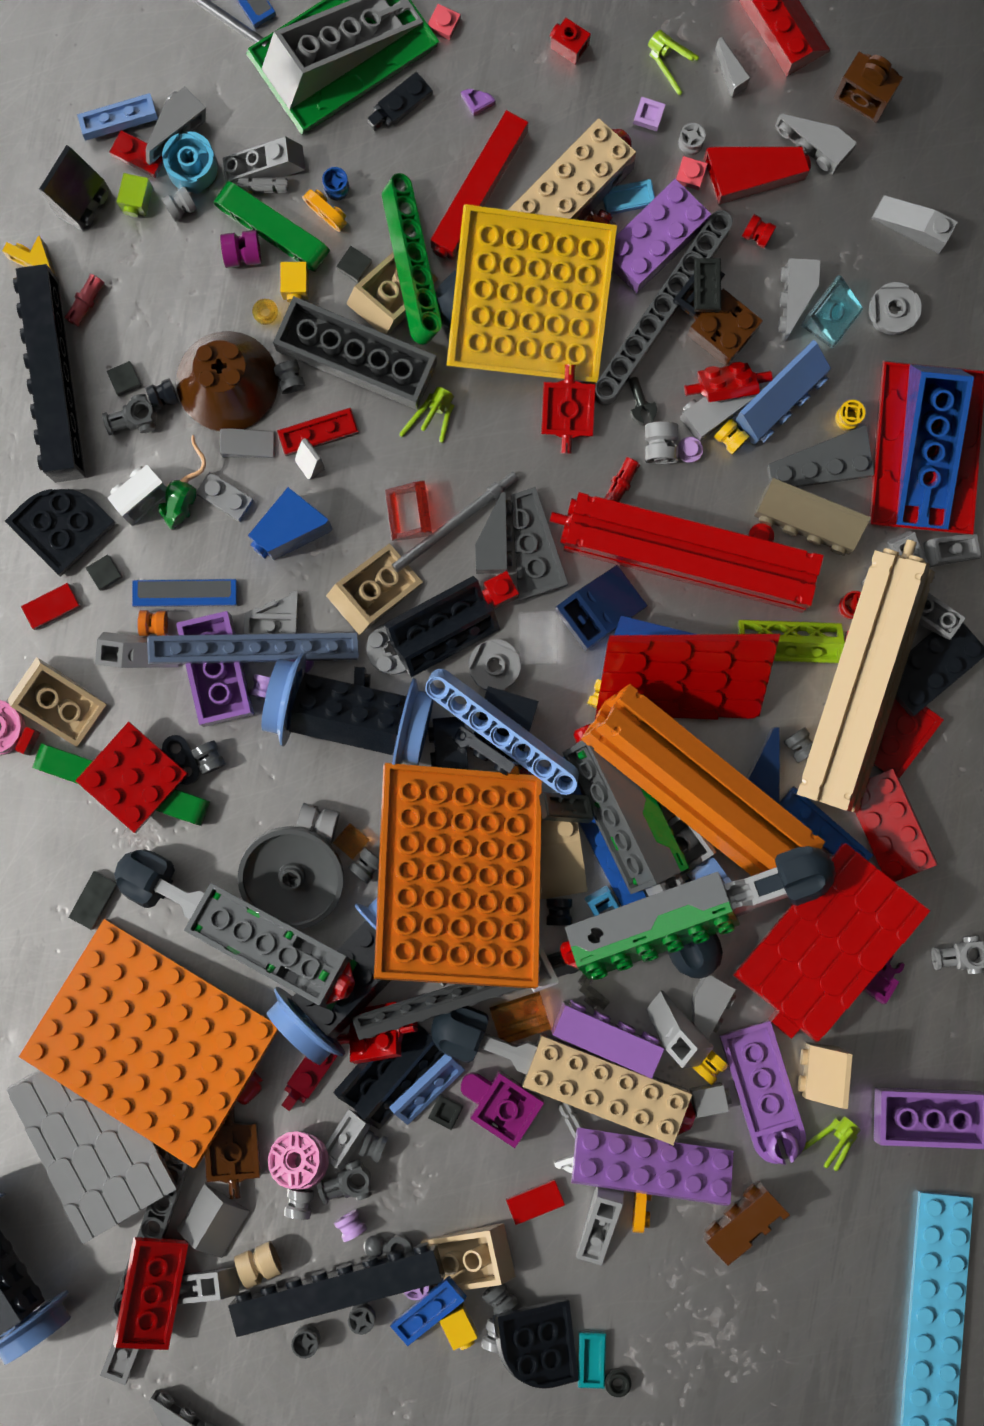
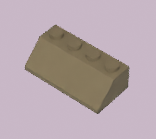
[754,478,871,556]

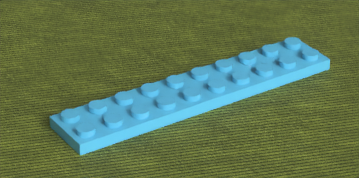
[900,1191,973,1426]

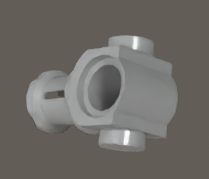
[931,935,984,974]

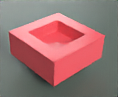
[428,4,461,40]
[676,156,707,190]

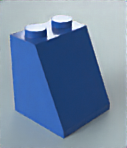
[248,487,333,560]

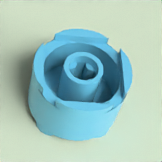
[162,131,218,194]

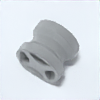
[678,123,706,155]

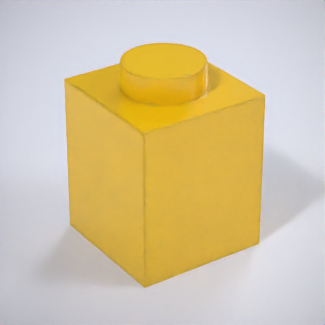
[280,262,309,303]
[439,1302,478,1351]

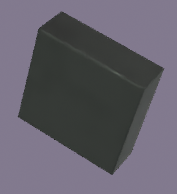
[336,246,372,283]
[107,361,141,396]
[86,554,123,591]
[428,1094,464,1130]

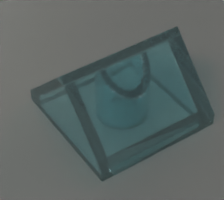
[801,275,863,348]

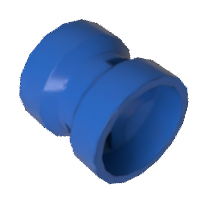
[322,167,349,201]

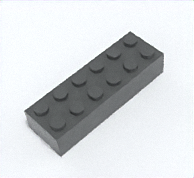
[273,296,437,410]

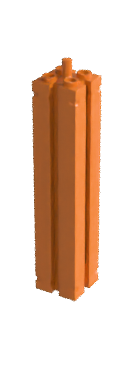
[581,684,825,876]

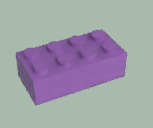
[612,179,711,294]
[176,611,254,727]
[551,1000,664,1079]
[874,1087,984,1149]

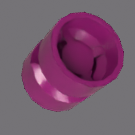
[220,230,262,268]

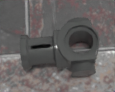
[102,394,157,435]
[317,1159,372,1205]

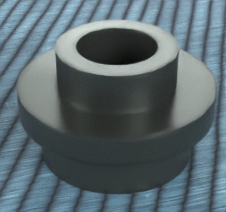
[605,1369,631,1397]

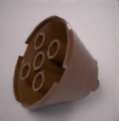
[176,331,279,432]

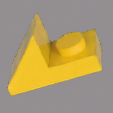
[2,235,56,276]

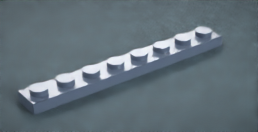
[147,633,359,664]

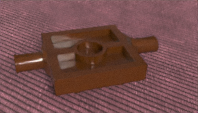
[205,1107,261,1199]

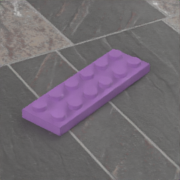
[571,1128,734,1206]

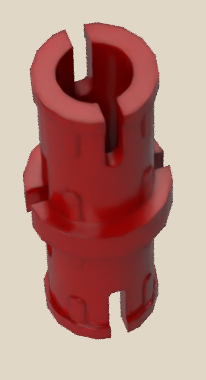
[604,457,640,502]

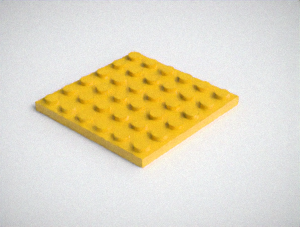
[447,204,617,383]

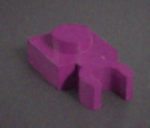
[863,956,905,1004]

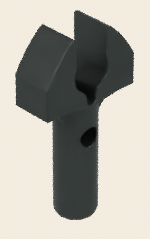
[629,377,657,426]

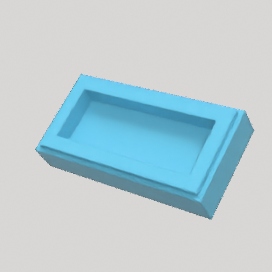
[603,179,655,216]

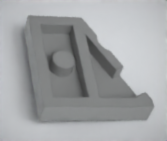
[244,591,299,634]

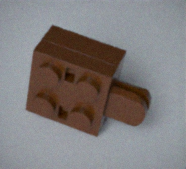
[834,51,903,123]
[683,288,763,366]

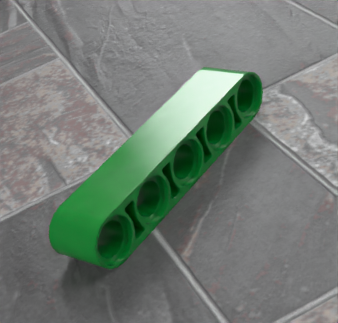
[213,181,330,272]

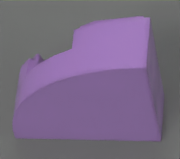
[461,89,495,116]

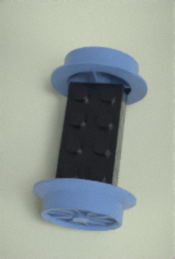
[261,653,434,765]
[266,897,391,1065]
[0,1192,71,1365]

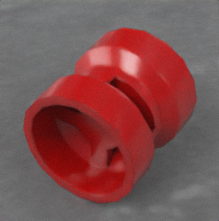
[742,214,777,249]
[838,591,861,620]

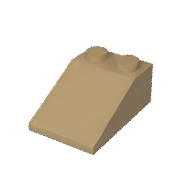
[346,252,439,335]
[326,543,423,635]
[7,657,107,747]
[540,819,588,900]
[798,1043,853,1109]
[421,1223,516,1290]

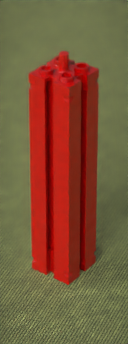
[549,492,824,613]

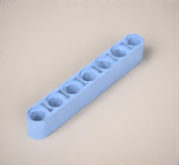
[425,669,579,795]

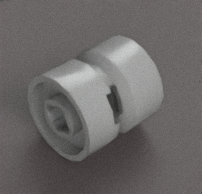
[645,422,679,465]
[296,803,340,844]

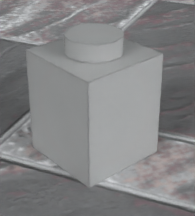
[689,1082,732,1118]

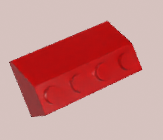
[739,0,830,77]

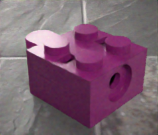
[461,1070,544,1148]

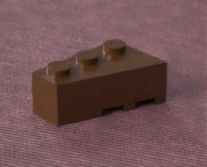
[703,1182,790,1266]

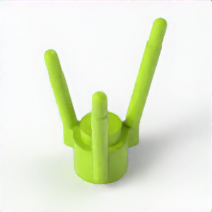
[648,30,699,95]
[399,387,455,443]
[801,1116,861,1171]

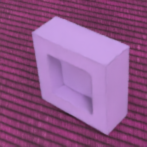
[633,97,666,131]

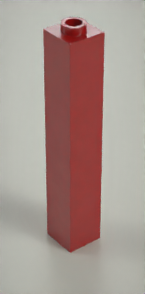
[430,110,528,260]

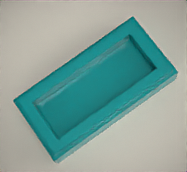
[578,1331,606,1389]

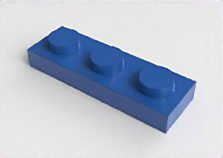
[390,1276,467,1346]

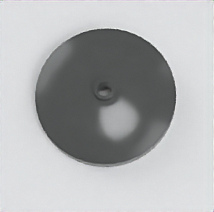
[237,826,344,930]

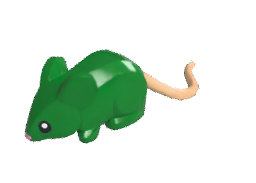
[158,435,206,530]

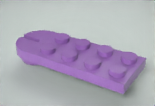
[719,1020,806,1165]

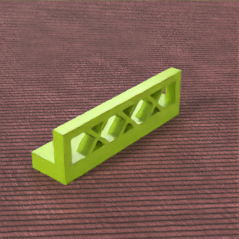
[738,620,845,663]

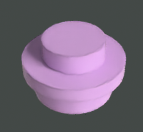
[678,437,703,463]

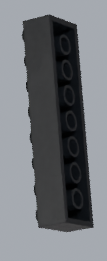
[13,264,86,483]

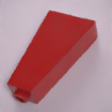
[704,147,811,205]

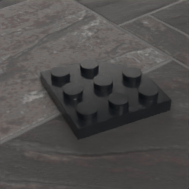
[5,489,116,577]
[493,1298,579,1389]

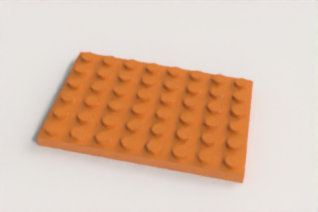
[374,763,542,989]
[19,919,279,1169]

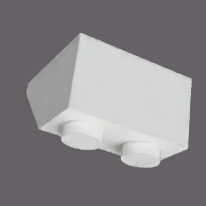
[108,465,167,526]

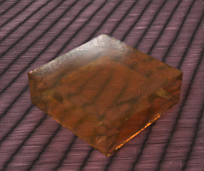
[333,823,370,860]

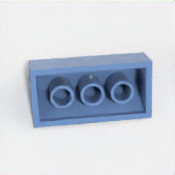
[735,340,831,445]

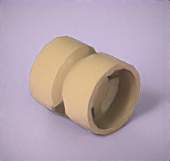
[234,1241,283,1289]

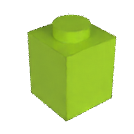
[117,173,153,217]

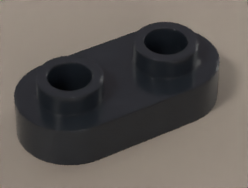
[162,735,201,785]

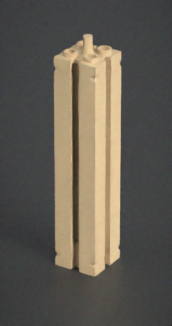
[797,540,935,813]

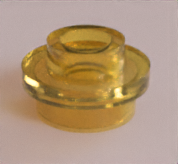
[252,299,278,325]

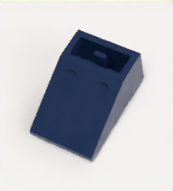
[555,565,648,652]

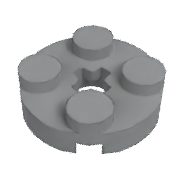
[868,282,922,335]
[366,624,406,675]
[469,639,521,691]

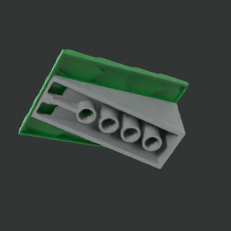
[246,0,440,135]

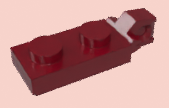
[281,1053,338,1111]

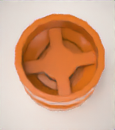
[138,610,168,636]

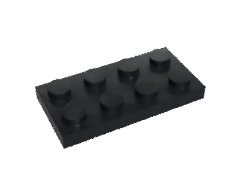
[895,622,984,718]

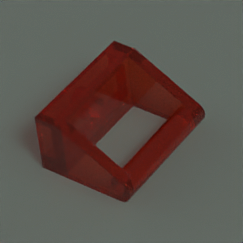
[385,480,432,541]

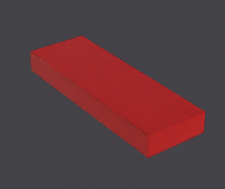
[277,407,359,456]

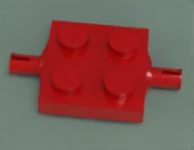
[684,362,773,402]
[541,364,595,454]
[336,1002,418,1064]

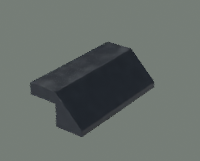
[384,576,500,678]
[333,1022,444,1130]

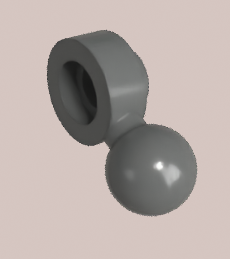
[364,1235,413,1257]

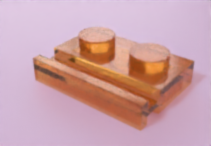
[489,991,551,1043]

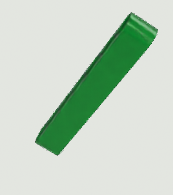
[382,173,442,345]
[32,743,211,826]

